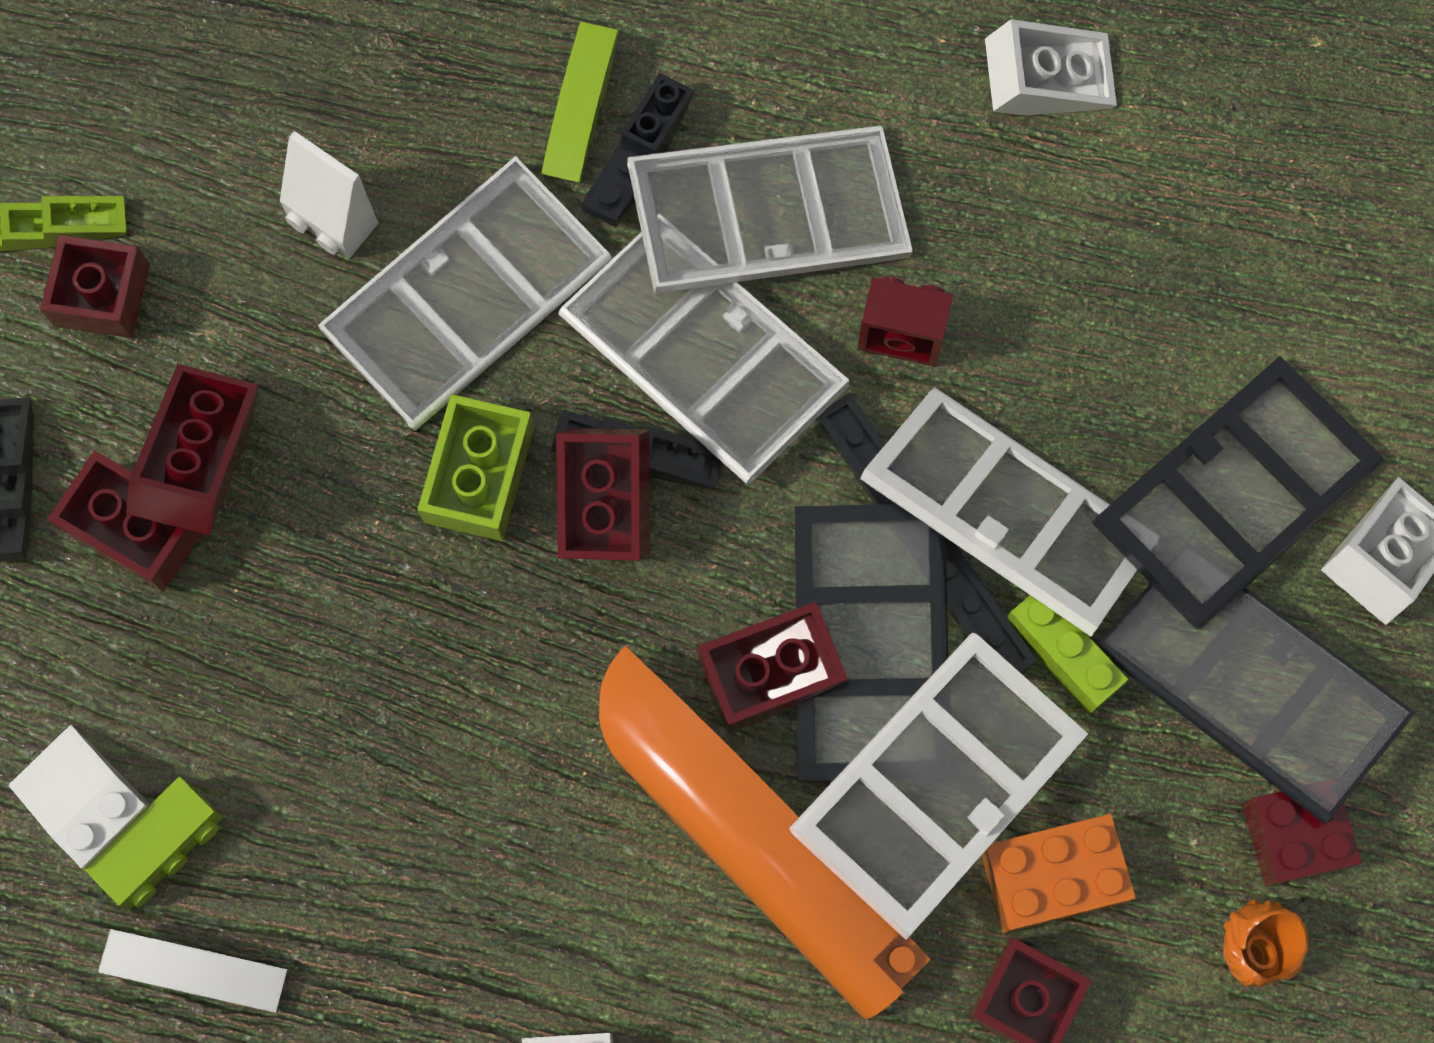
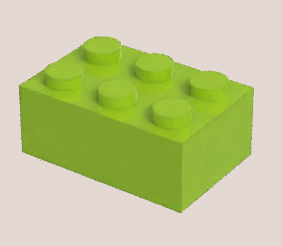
[418,394,535,542]

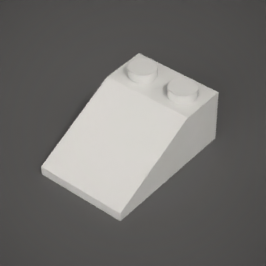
[985,19,1117,116]
[280,131,378,259]
[1321,477,1434,625]
[9,725,150,869]

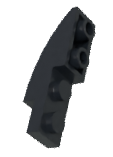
[581,73,694,228]

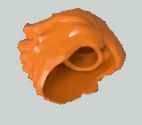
[1223,899,1309,987]

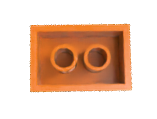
[981,814,1136,934]

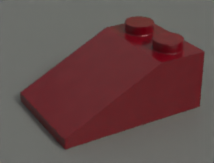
[697,602,848,733]

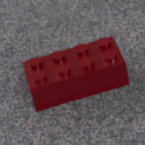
[126,363,258,535]

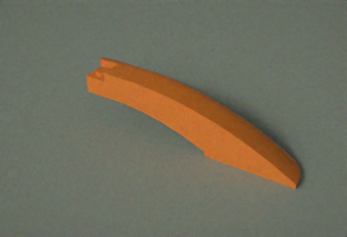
[598,646,931,1019]

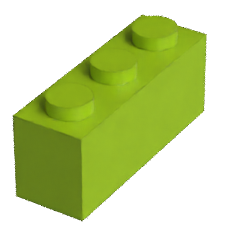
[1007,595,1128,716]
[84,776,224,910]

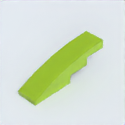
[541,21,619,183]
[0,196,126,251]

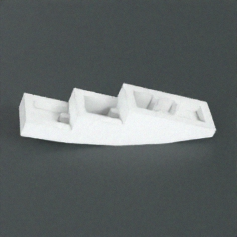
[98,929,287,1013]

